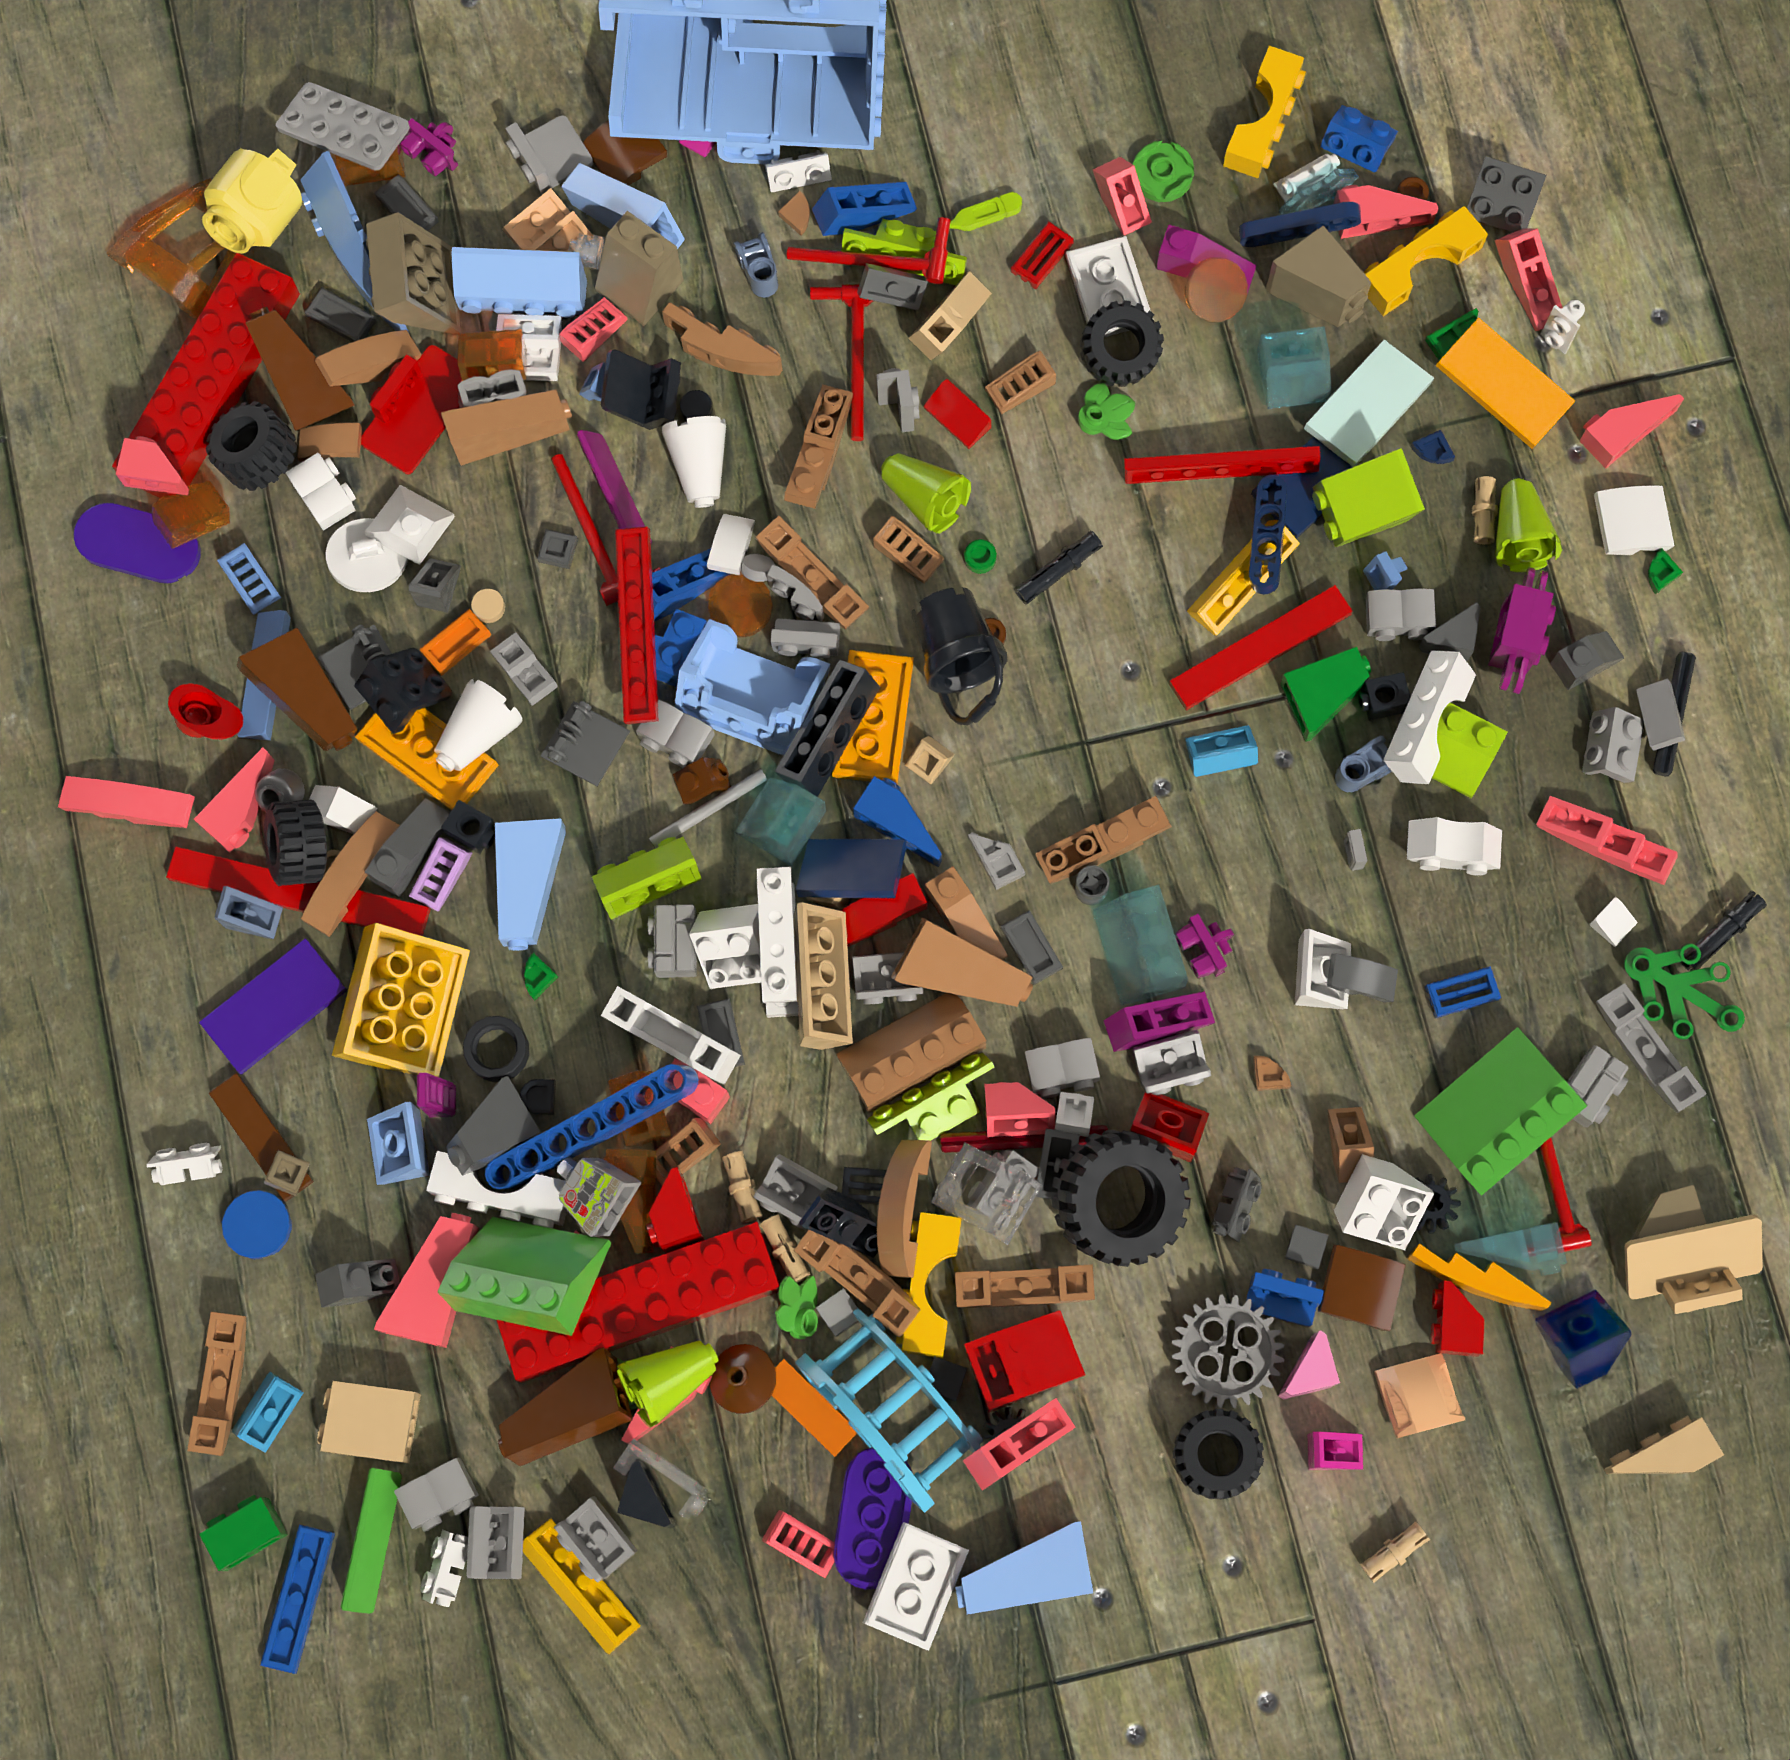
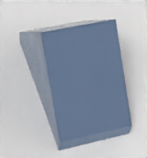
[214,886,283,939]

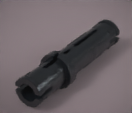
[1014,530,1103,605]
[1680,891,1767,971]

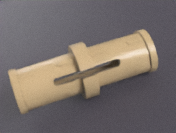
[1472,476,1498,545]
[722,1151,762,1223]
[760,1214,811,1283]
[1360,1522,1430,1583]

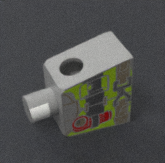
[557,1157,642,1237]

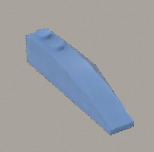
[301,150,409,333]

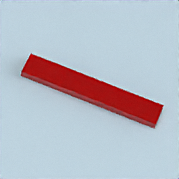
[1124,446,1320,484]
[615,526,659,724]
[1169,585,1353,711]

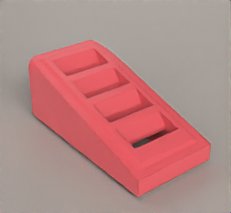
[559,297,628,362]
[762,1510,837,1578]

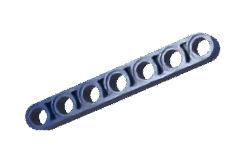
[485,1064,699,1189]

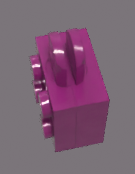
[1488,567,1556,694]

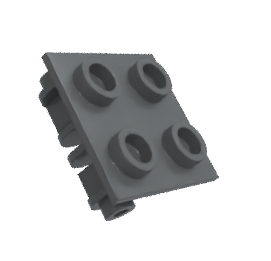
[1467,156,1547,232]
[318,625,392,710]
[541,701,630,787]

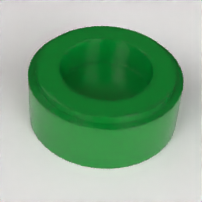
[964,539,997,574]

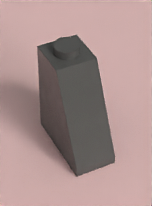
[446,1076,541,1176]

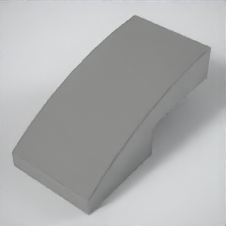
[490,632,558,706]

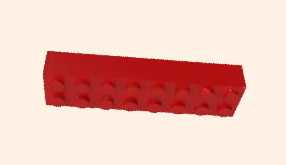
[112,253,300,506]
[497,1222,780,1383]

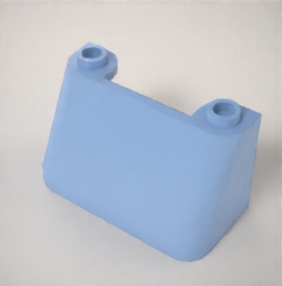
[675,619,830,755]

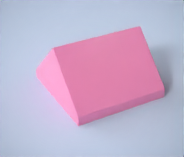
[1278,1331,1340,1400]

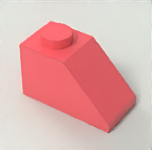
[1093,157,1152,236]
[116,437,189,495]
[671,1058,730,1125]
[984,1082,1055,1137]

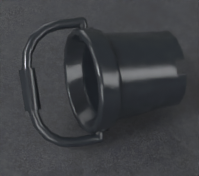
[911,587,1008,726]

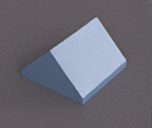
[367,1102,430,1185]

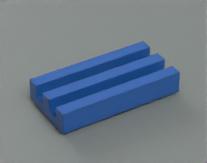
[1425,966,1501,1018]

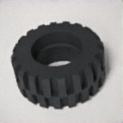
[1051,1130,1191,1267]

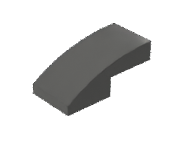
[1327,953,1398,1003]

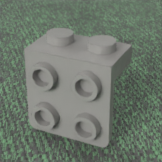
[505,115,593,194]

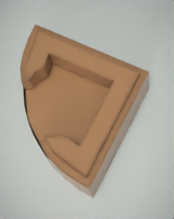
[778,191,810,236]
[1253,1056,1291,1091]

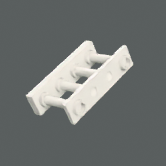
[757,867,798,1018]

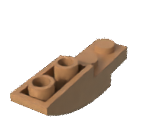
[662,302,783,376]
[784,385,853,509]
[1035,796,1172,884]

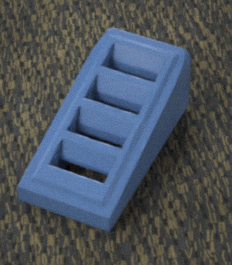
[217,543,281,615]

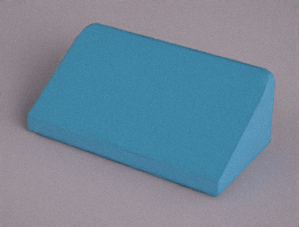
[1185,725,1258,777]
[232,1372,304,1453]

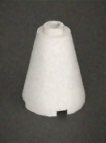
[662,416,726,508]
[434,679,522,772]

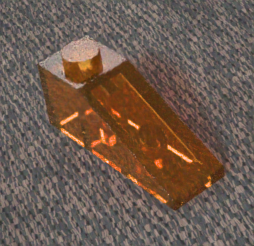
[603,1149,656,1253]

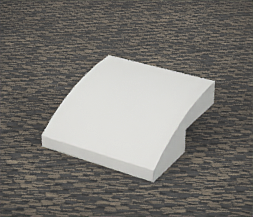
[493,314,562,381]
[1594,486,1674,555]

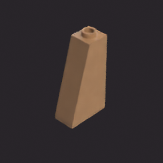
[441,390,572,466]
[891,918,1033,1007]

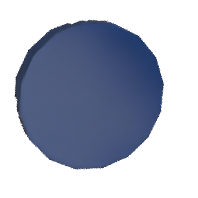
[222,1190,292,1260]

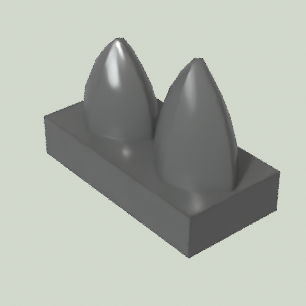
[857,263,928,310]

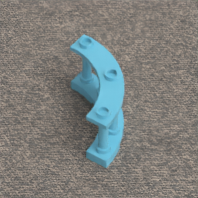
[795,1308,983,1513]

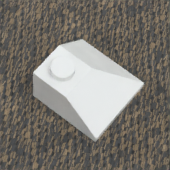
[365,485,455,565]

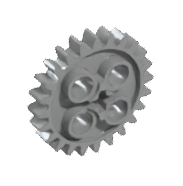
[1172,1294,1284,1408]

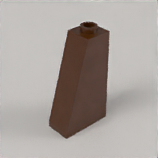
[245,307,355,431]
[237,628,357,752]
[498,1347,633,1466]

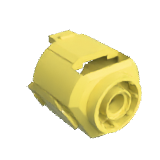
[202,148,302,253]

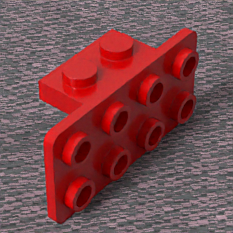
[361,345,480,475]

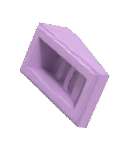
[409,837,473,911]

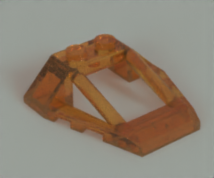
[106,178,241,320]

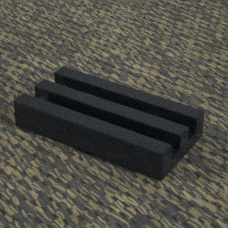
[842,1167,887,1205]

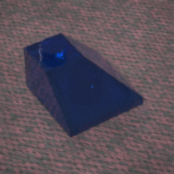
[1535,1290,1632,1389]

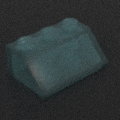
[1093,885,1188,1005]

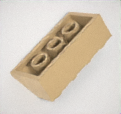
[793,902,853,1050]

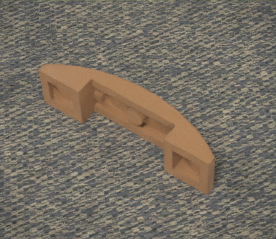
[756,516,869,630]
[301,811,400,937]
[877,1140,932,1278]
[793,1230,921,1337]
[955,1264,1095,1308]
[187,1312,246,1456]

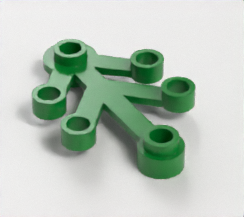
[1624,943,1745,1039]

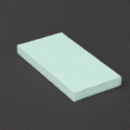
[1304,340,1434,467]

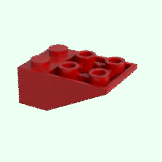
[964,1310,1086,1413]

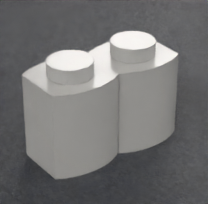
[458,369,526,408]
[1365,589,1436,641]
[636,699,715,768]
[1025,1038,1100,1099]
[394,1458,479,1532]

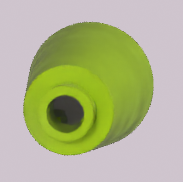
[881,453,971,534]
[1495,478,1562,572]
[617,1340,719,1428]

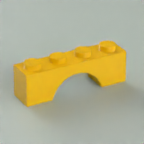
[1223,46,1306,178]
[1363,206,1488,316]
[896,1212,961,1358]

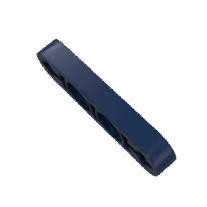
[1239,202,1361,247]
[1249,475,1287,595]

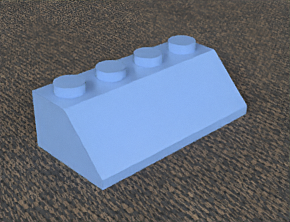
[452,247,587,318]

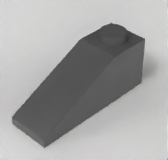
[365,798,450,898]

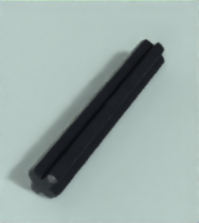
[1653,651,1696,777]

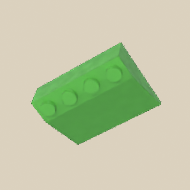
[1414,1027,1588,1196]
[438,1217,611,1336]

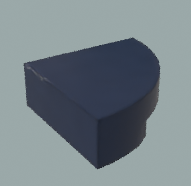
[1410,430,1455,464]

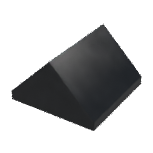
[617,1460,677,1528]

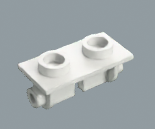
[765,150,832,193]
[1273,154,1343,209]
[1541,300,1585,354]
[147,1143,222,1185]
[420,1530,468,1607]

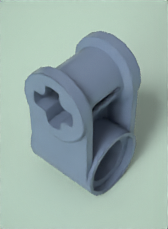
[733,232,779,298]
[1335,736,1392,792]

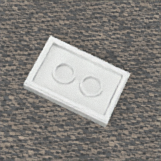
[1065,236,1153,337]
[863,1522,969,1651]

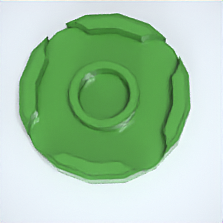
[1133,141,1194,202]

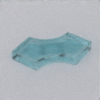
[1278,169,1359,215]

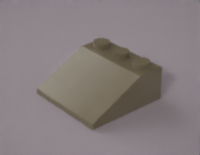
[366,212,461,335]

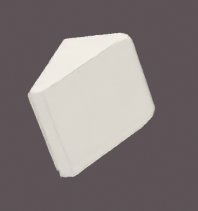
[1590,896,1638,947]

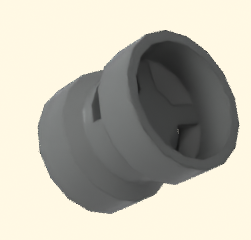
[1075,865,1110,905]

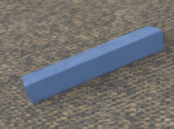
[238,610,291,741]

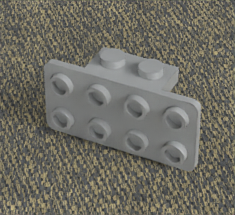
[276,82,410,170]

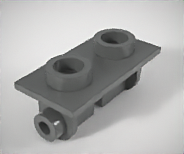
[1212,1167,1262,1243]

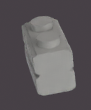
[648,905,697,978]
[1567,1045,1629,1128]

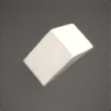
[309,785,377,834]

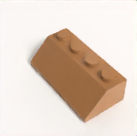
[836,993,986,1113]

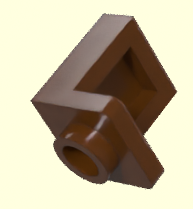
[673,757,731,804]

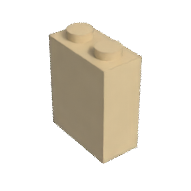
[317,1381,421,1464]

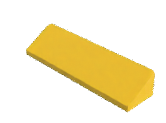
[1187,520,1300,636]
[523,1518,641,1654]

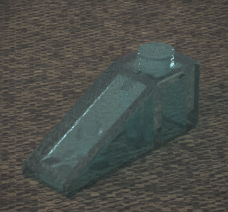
[1454,1222,1567,1276]

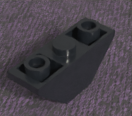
[799,1187,878,1258]

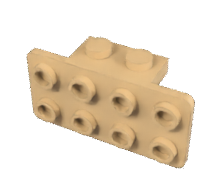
[1624,1214,1763,1314]

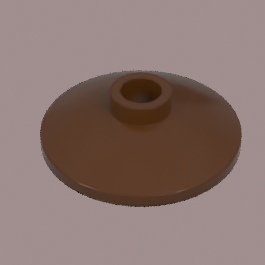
[710,1344,776,1414]

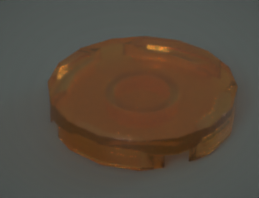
[1184,257,1248,322]
[708,574,773,638]

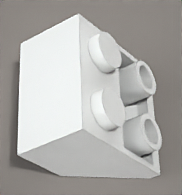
[689,904,761,989]
[1334,1154,1434,1250]

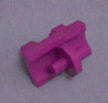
[400,118,458,177]
[1174,914,1234,979]

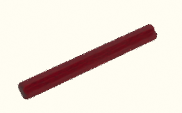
[940,1125,1108,1153]

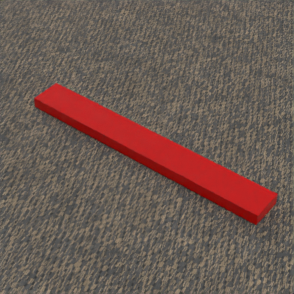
[166,847,431,936]

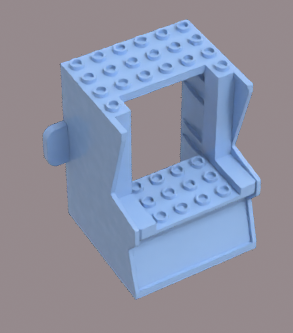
[598,0,887,164]

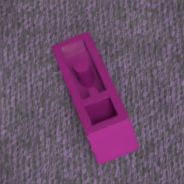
[1157,224,1257,296]
[1103,991,1216,1052]

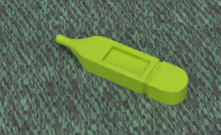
[949,192,1022,231]

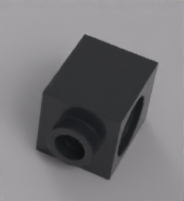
[1358,672,1411,721]
[441,800,495,854]

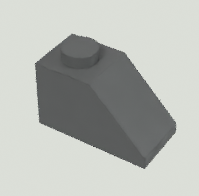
[1550,631,1624,690]

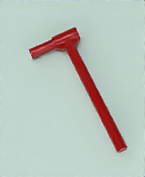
[787,217,951,284]
[810,284,874,441]
[551,454,661,606]
[1519,1137,1592,1258]

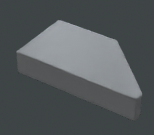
[968,832,1025,890]

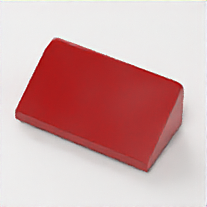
[924,378,992,449]

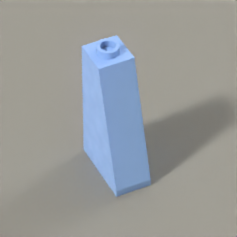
[561,163,685,249]
[495,818,566,951]
[955,1521,1093,1614]

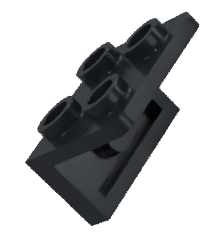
[601,349,681,430]
[354,647,453,734]

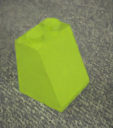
[1312,448,1425,547]

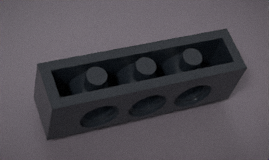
[775,659,880,799]

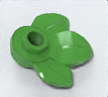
[1078,383,1135,440]
[775,1275,818,1339]

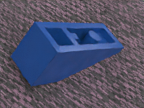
[812,182,917,236]
[652,548,730,621]
[853,776,942,867]

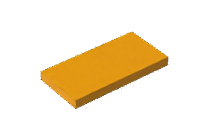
[1436,318,1575,449]
[832,650,914,785]
[355,708,499,811]

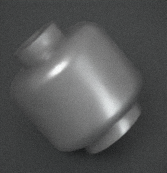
[255,769,305,812]

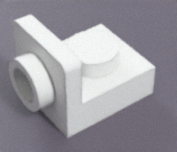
[1055,1092,1094,1137]

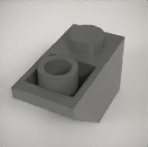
[315,1259,400,1308]

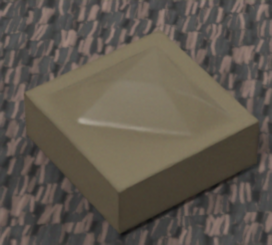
[264,1150,310,1196]

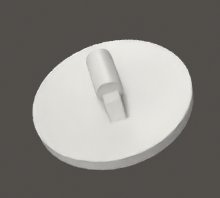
[326,518,407,592]

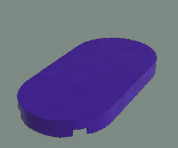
[74,503,201,583]
[833,1447,914,1589]

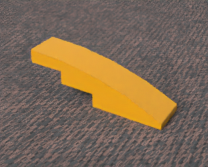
[1407,1244,1552,1311]

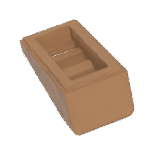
[985,350,1056,415]
[873,516,944,584]
[643,1118,721,1186]

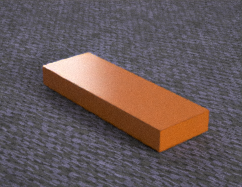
[772,1359,857,1457]

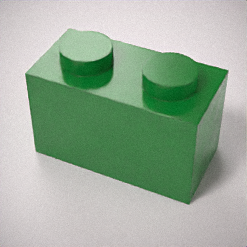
[199,1495,288,1571]

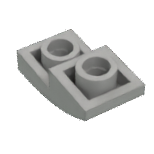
[767,564,824,622]

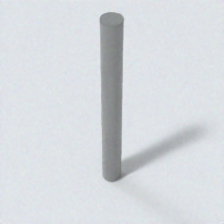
[649,769,767,849]

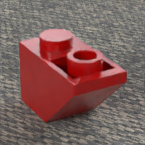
[1430,1280,1485,1357]

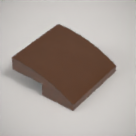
[583,120,667,186]
[1318,1245,1406,1331]

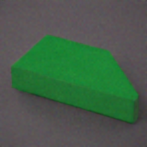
[1425,308,1479,361]

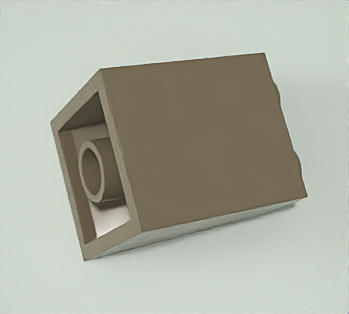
[595,211,684,326]
[1266,226,1371,327]

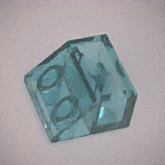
[1257,326,1331,409]
[735,777,826,866]

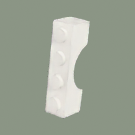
[1383,651,1476,784]
[601,986,741,1085]
[426,1151,567,1229]

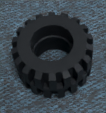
[1080,300,1164,387]
[206,401,297,491]
[264,799,327,886]
[1173,1409,1264,1500]

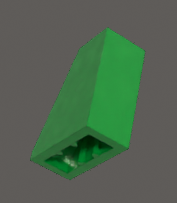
[1280,647,1371,742]

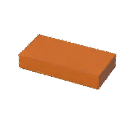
[419,609,491,676]

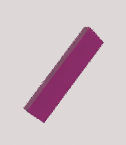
[577,430,652,543]

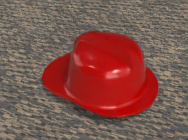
[168,683,243,740]

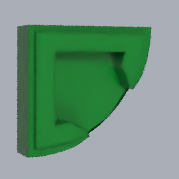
[1648,548,1683,594]
[524,953,558,1001]

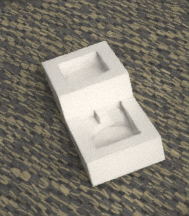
[707,514,755,575]

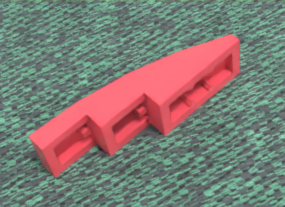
[58,776,195,828]
[1536,796,1678,885]

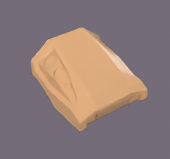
[1374,1353,1465,1439]

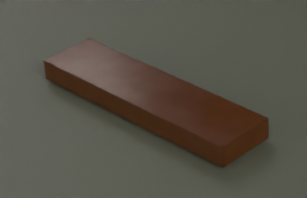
[209,1073,314,1202]

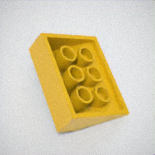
[332,923,470,1077]

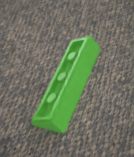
[340,1468,402,1614]

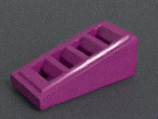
[417,1072,456,1118]

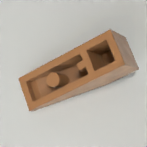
[925,866,1008,960]

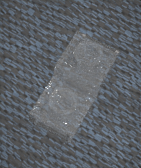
[568,233,606,270]

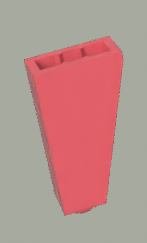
[374,1213,479,1348]

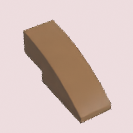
[315,330,422,386]

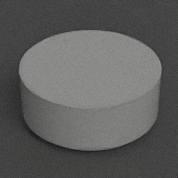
[741,554,775,582]

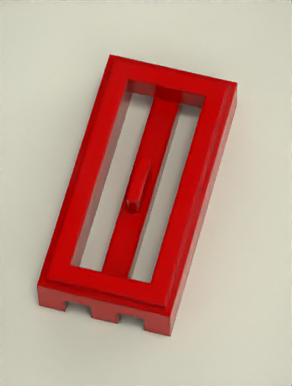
[1011,222,1074,289]

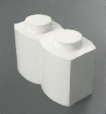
[286,453,356,531]

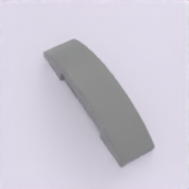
[1596,983,1707,1113]

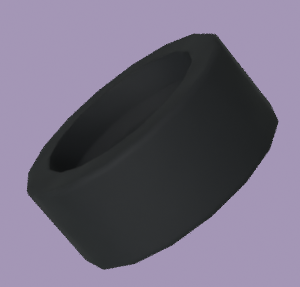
[463,1016,529,1082]

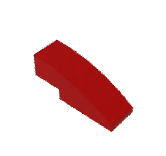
[840,873,927,947]

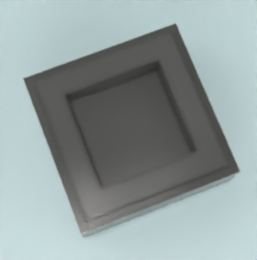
[537,529,578,569]
[1285,1225,1329,1269]

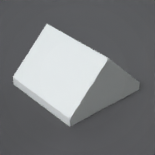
[1295,929,1351,1009]

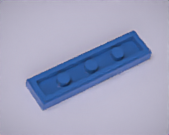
[260,1525,335,1674]

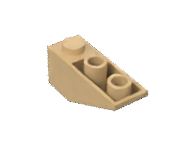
[908,271,992,360]
[1604,1415,1724,1474]

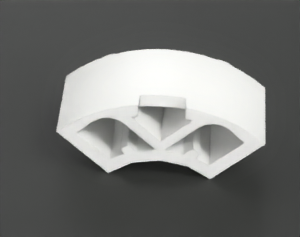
[1407,817,1502,875]

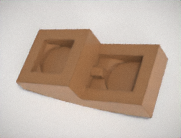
[298,423,362,462]

